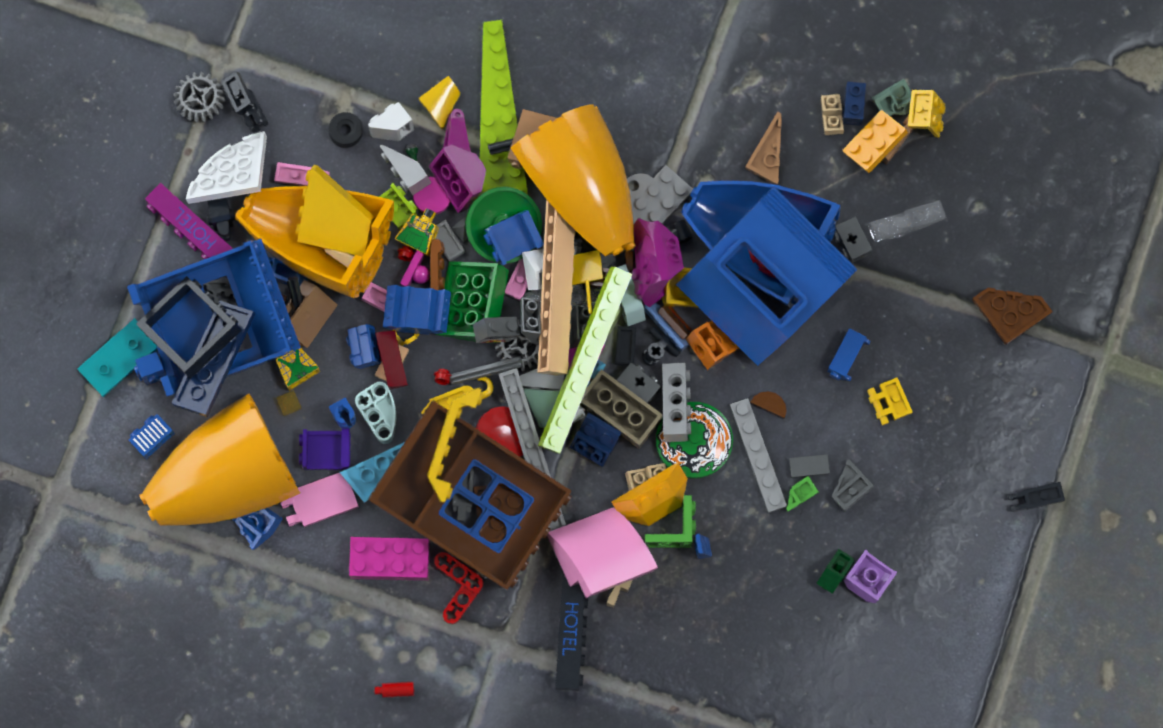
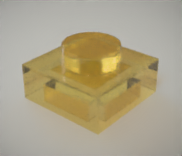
[276,390,302,417]

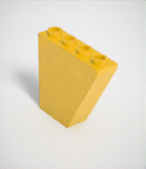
[295,165,374,256]

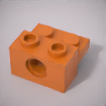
[686,320,739,370]

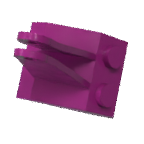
[429,109,486,213]

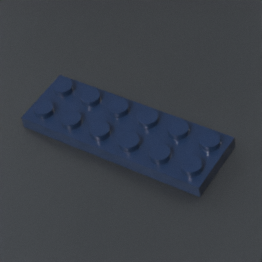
[172,300,255,417]

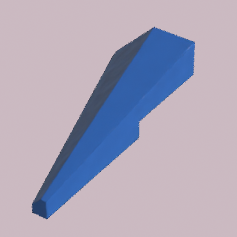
[232,508,283,550]

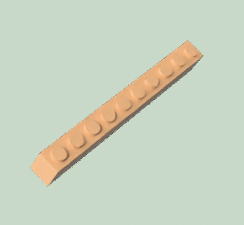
[537,199,576,376]

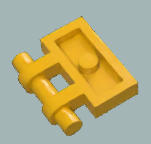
[867,378,913,426]

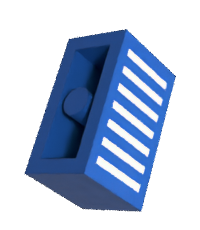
[129,414,175,460]

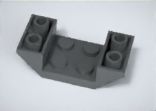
[520,297,593,349]

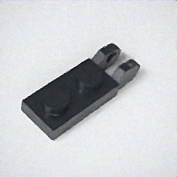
[1008,482,1065,512]

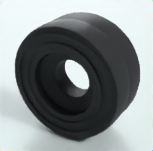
[329,112,363,148]

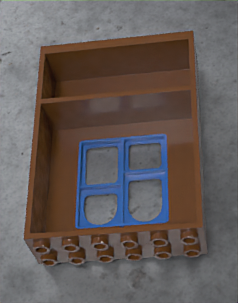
[368,401,572,590]

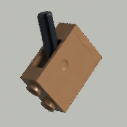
[286,277,337,348]

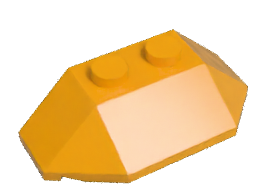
[612,462,687,526]

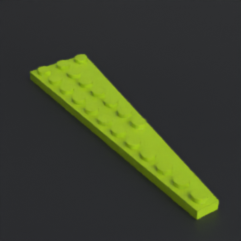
[479,20,528,195]

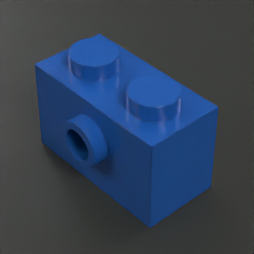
[134,352,167,385]

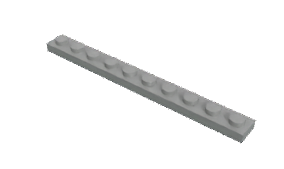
[499,368,566,559]

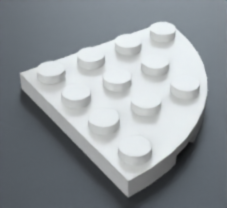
[186,131,267,204]

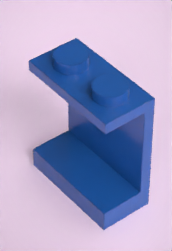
[484,210,544,265]

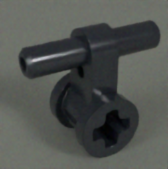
[642,327,681,366]

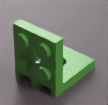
[644,495,696,548]

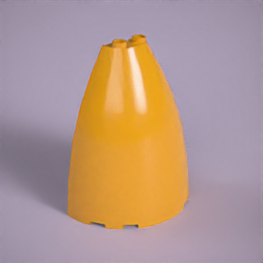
[511,105,636,256]
[235,186,394,298]
[139,393,300,525]

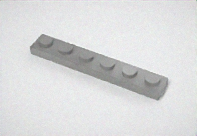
[730,398,787,513]

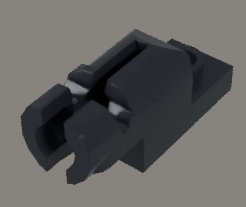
[221,72,268,132]

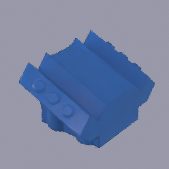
[383,285,451,335]

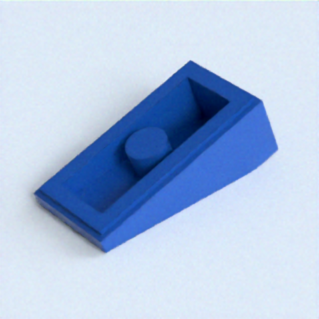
[694,534,712,559]

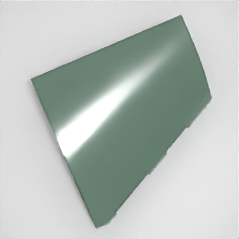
[871,79,912,116]
[523,388,560,428]

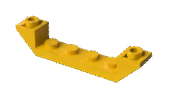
[427,388,483,502]

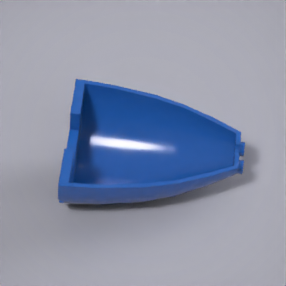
[681,181,841,307]

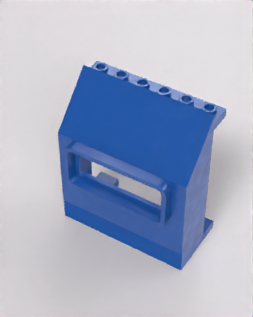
[676,186,857,366]
[127,239,301,396]

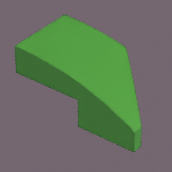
[786,476,819,512]

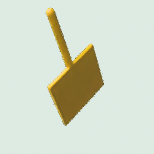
[572,250,603,314]

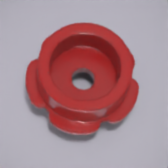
[397,246,415,262]
[434,369,452,385]

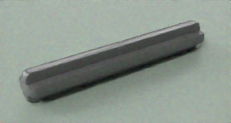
[450,356,523,385]

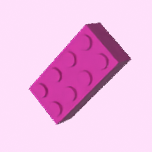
[349,537,430,581]

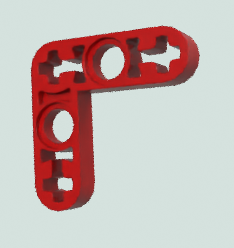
[434,552,483,625]

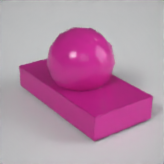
[400,250,430,287]

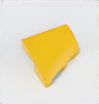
[419,76,460,130]

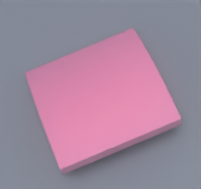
[547,507,658,598]

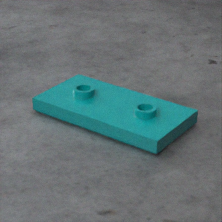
[77,318,157,398]

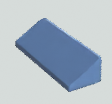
[644,303,689,352]

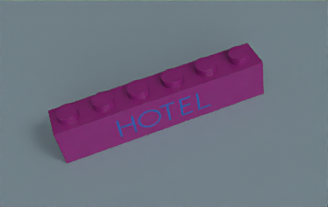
[145,183,233,260]

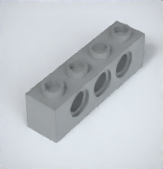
[662,363,691,442]

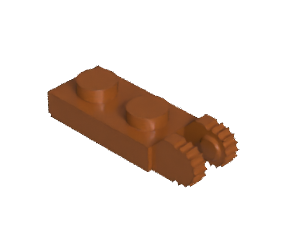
[430,239,445,290]

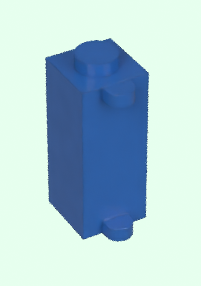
[827,328,871,382]

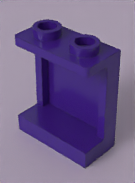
[299,429,351,470]

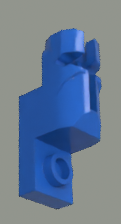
[329,397,356,429]

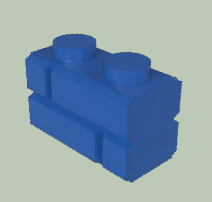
[346,324,381,369]

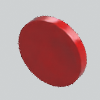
[476,406,523,457]

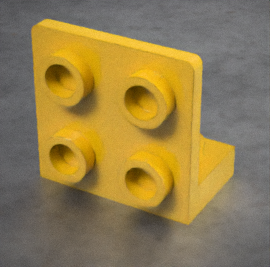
[908,90,945,138]

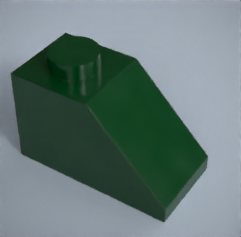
[816,549,855,594]

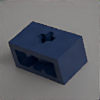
[843,82,866,126]

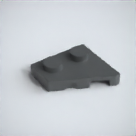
[832,459,874,512]

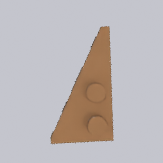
[745,112,782,185]

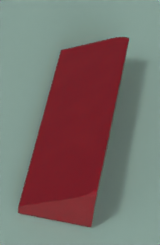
[376,331,408,390]

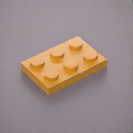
[842,110,908,173]

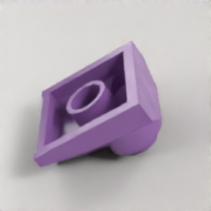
[844,550,897,603]

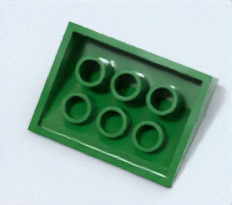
[435,261,509,343]

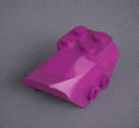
[631,218,684,308]

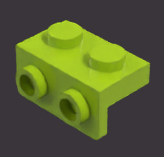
[379,183,417,230]

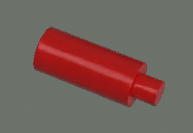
[375,682,414,698]

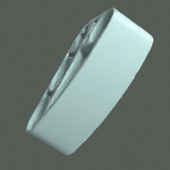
[617,265,646,327]
[355,382,397,444]

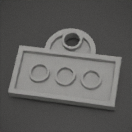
[627,165,693,224]

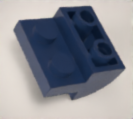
[569,413,622,467]

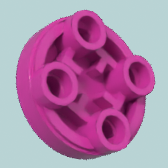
[413,177,451,215]

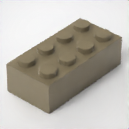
[580,369,663,449]

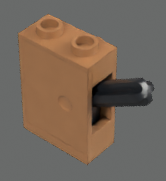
[488,109,557,169]

